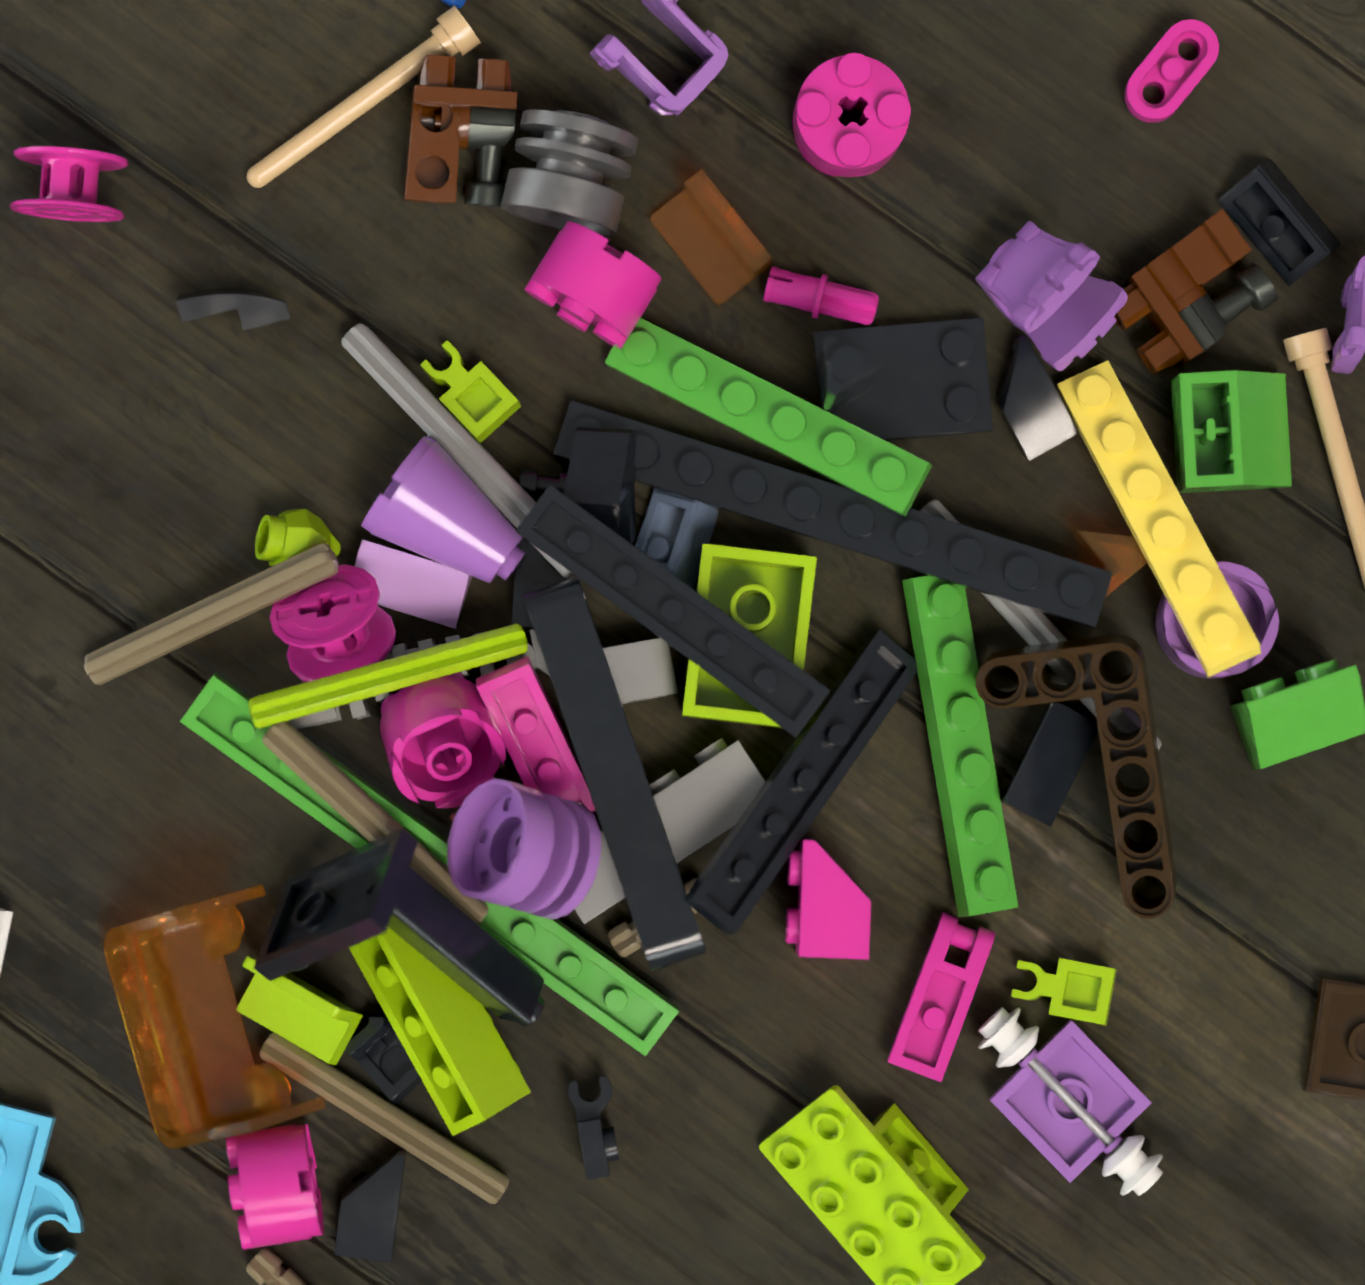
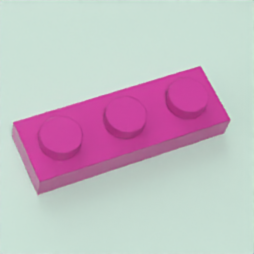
[476,656,596,812]

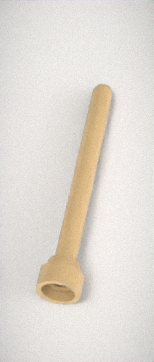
[246,6,481,188]
[1283,327,1365,589]

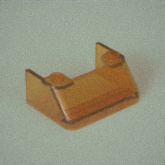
[104,884,326,1149]

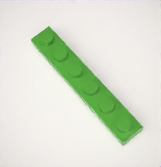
[604,318,932,517]
[902,576,1018,917]

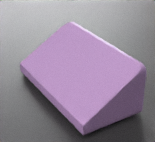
[355,540,472,629]

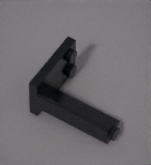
[813,318,993,441]
[254,828,545,1026]

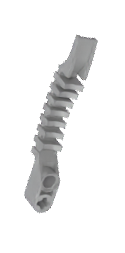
[288,629,678,729]

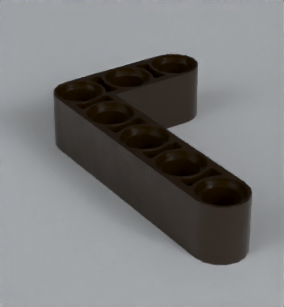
[976,634,1177,919]

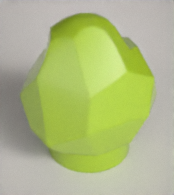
[255,509,341,567]

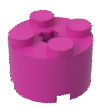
[792,53,911,177]
[524,221,662,349]
[380,672,506,808]
[226,1124,324,1250]

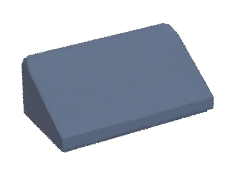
[635,489,718,590]

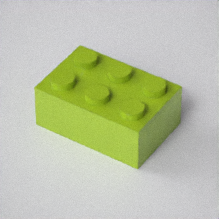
[682,543,817,728]

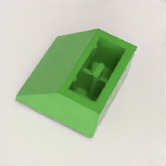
[1171,370,1292,493]
[1230,659,1365,770]

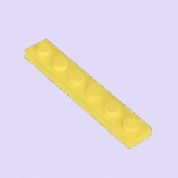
[1057,360,1261,678]

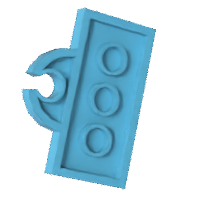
[0,1102,84,1285]

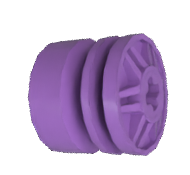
[447,779,601,920]

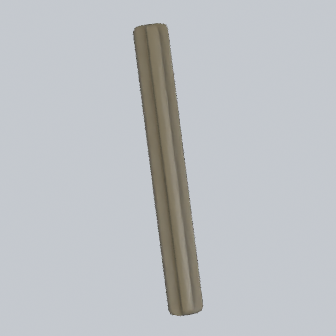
[84,543,339,685]
[262,721,489,924]
[259,1032,510,1204]

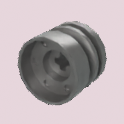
[501,109,638,237]

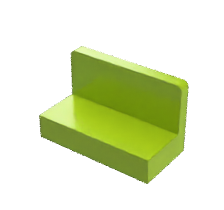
[236,955,363,1065]

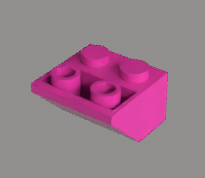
[785,839,871,960]

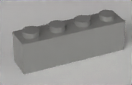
[574,738,765,924]

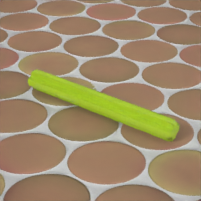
[248,624,528,728]

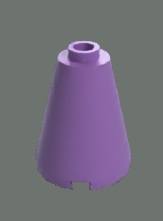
[361,436,525,584]

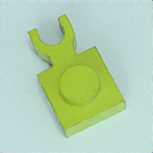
[420,340,521,443]
[1011,958,1117,1026]

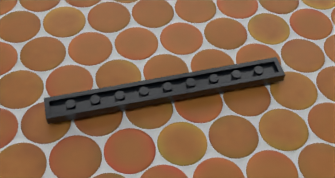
[553,400,1113,629]

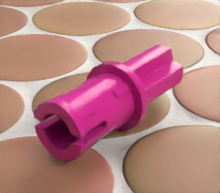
[764,266,879,325]

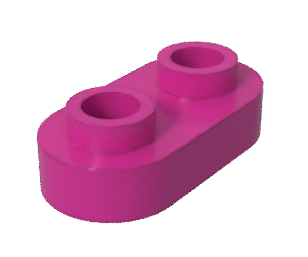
[1124,19,1219,123]

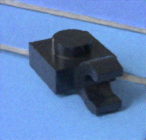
[568,1074,619,1180]

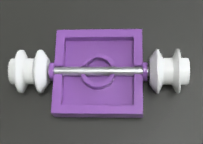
[978,1007,1163,1196]

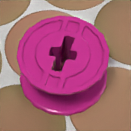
[10,146,129,222]
[269,564,396,682]

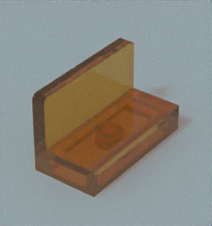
[651,169,772,305]

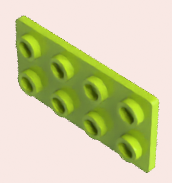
[759,1085,985,1285]

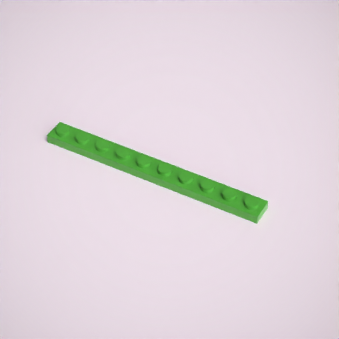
[180,673,679,1057]

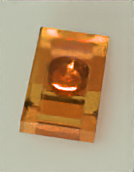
[1071,531,1147,623]

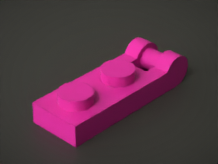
[887,912,996,1082]

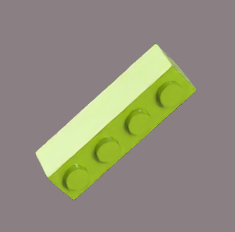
[349,927,531,1136]

